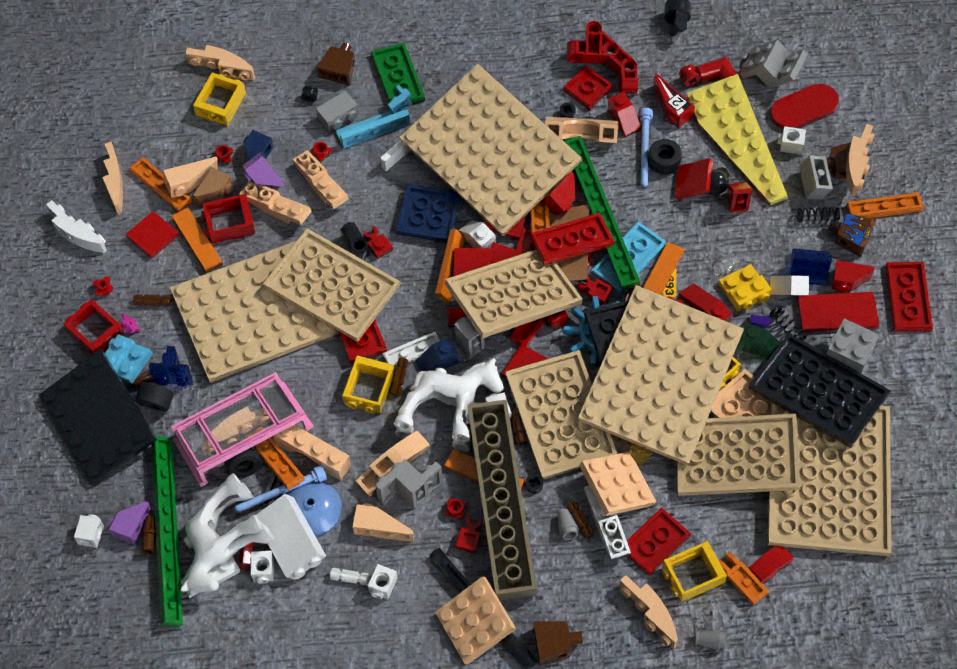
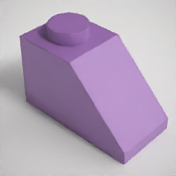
[243,152,284,186]
[109,501,152,545]

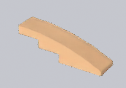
[103,142,123,215]

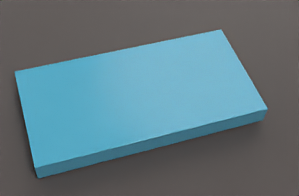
[591,222,667,295]

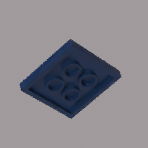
[396,184,462,243]

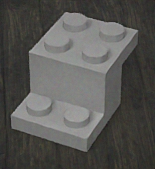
[740,40,808,89]
[827,319,880,374]
[375,459,443,508]

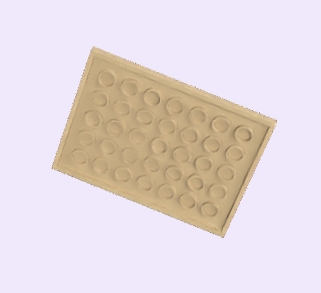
[399,64,582,236]
[170,241,339,383]
[578,285,744,466]
[768,402,891,556]

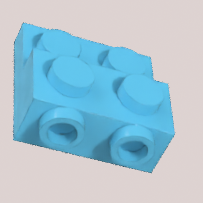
[105,334,153,384]

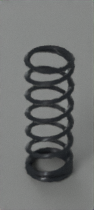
[797,207,840,222]
[769,305,807,341]

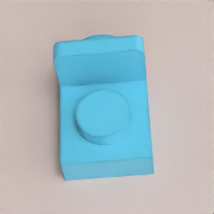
[388,85,412,114]

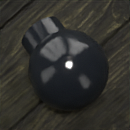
[708,167,730,195]

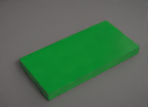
[371,43,425,105]

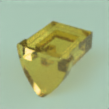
[628,441,653,466]

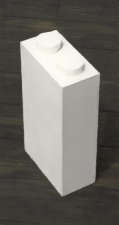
[256,494,327,579]

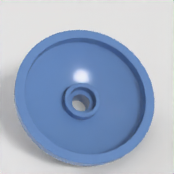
[286,481,342,537]

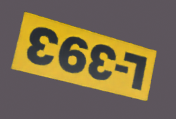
[663,269,676,298]

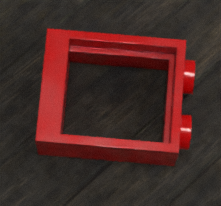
[201,194,256,244]
[63,299,125,355]

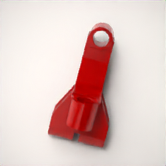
[567,21,638,93]

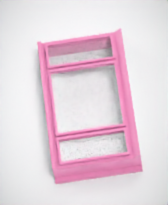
[171,372,314,487]

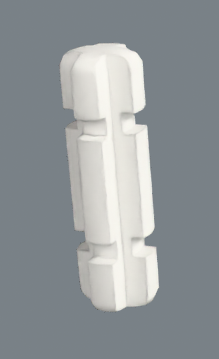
[330,568,370,585]

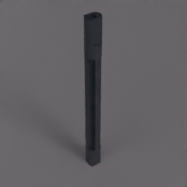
[429,548,537,669]

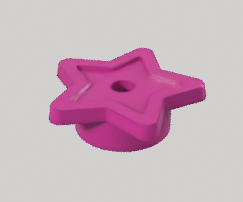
[120,313,141,334]

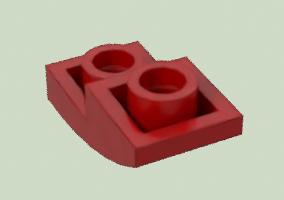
[748,546,794,583]

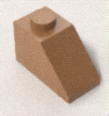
[193,168,233,206]

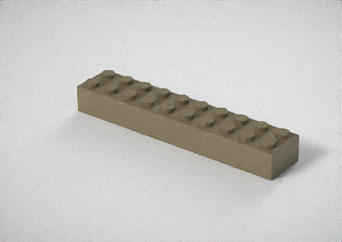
[467,399,537,601]

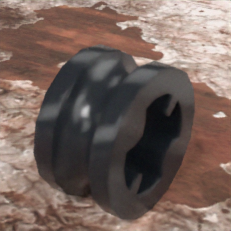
[301,85,318,102]
[559,103,576,118]
[526,474,544,494]

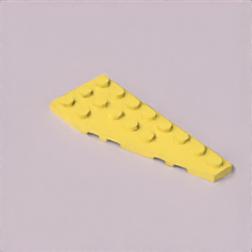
[687,74,788,205]

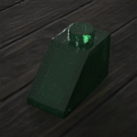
[739,323,781,359]

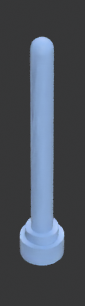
[638,108,653,187]
[235,465,327,512]

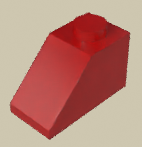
[607,92,641,137]
[542,171,575,215]
[727,182,752,213]
[831,260,875,292]

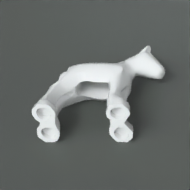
[394,358,504,452]
[181,473,275,598]

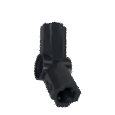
[340,222,369,261]

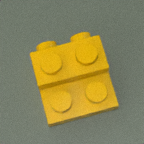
[718,264,772,312]

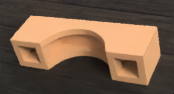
[545,117,618,143]
[273,425,351,481]

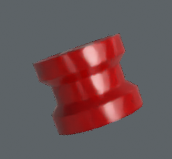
[679,64,701,87]

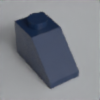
[243,130,274,161]
[416,337,459,372]

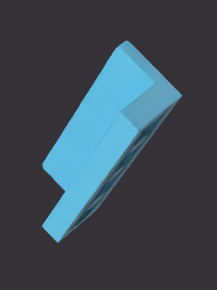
[336,109,410,149]

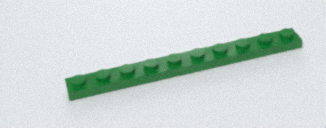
[564,136,640,291]
[151,435,183,627]

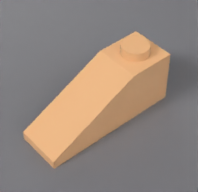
[163,157,218,198]
[353,503,414,542]

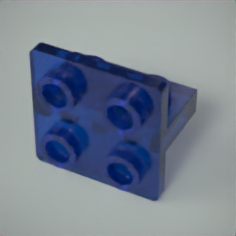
[790,248,832,286]
[149,346,193,387]

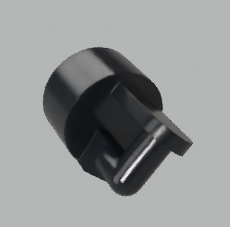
[664,0,691,37]

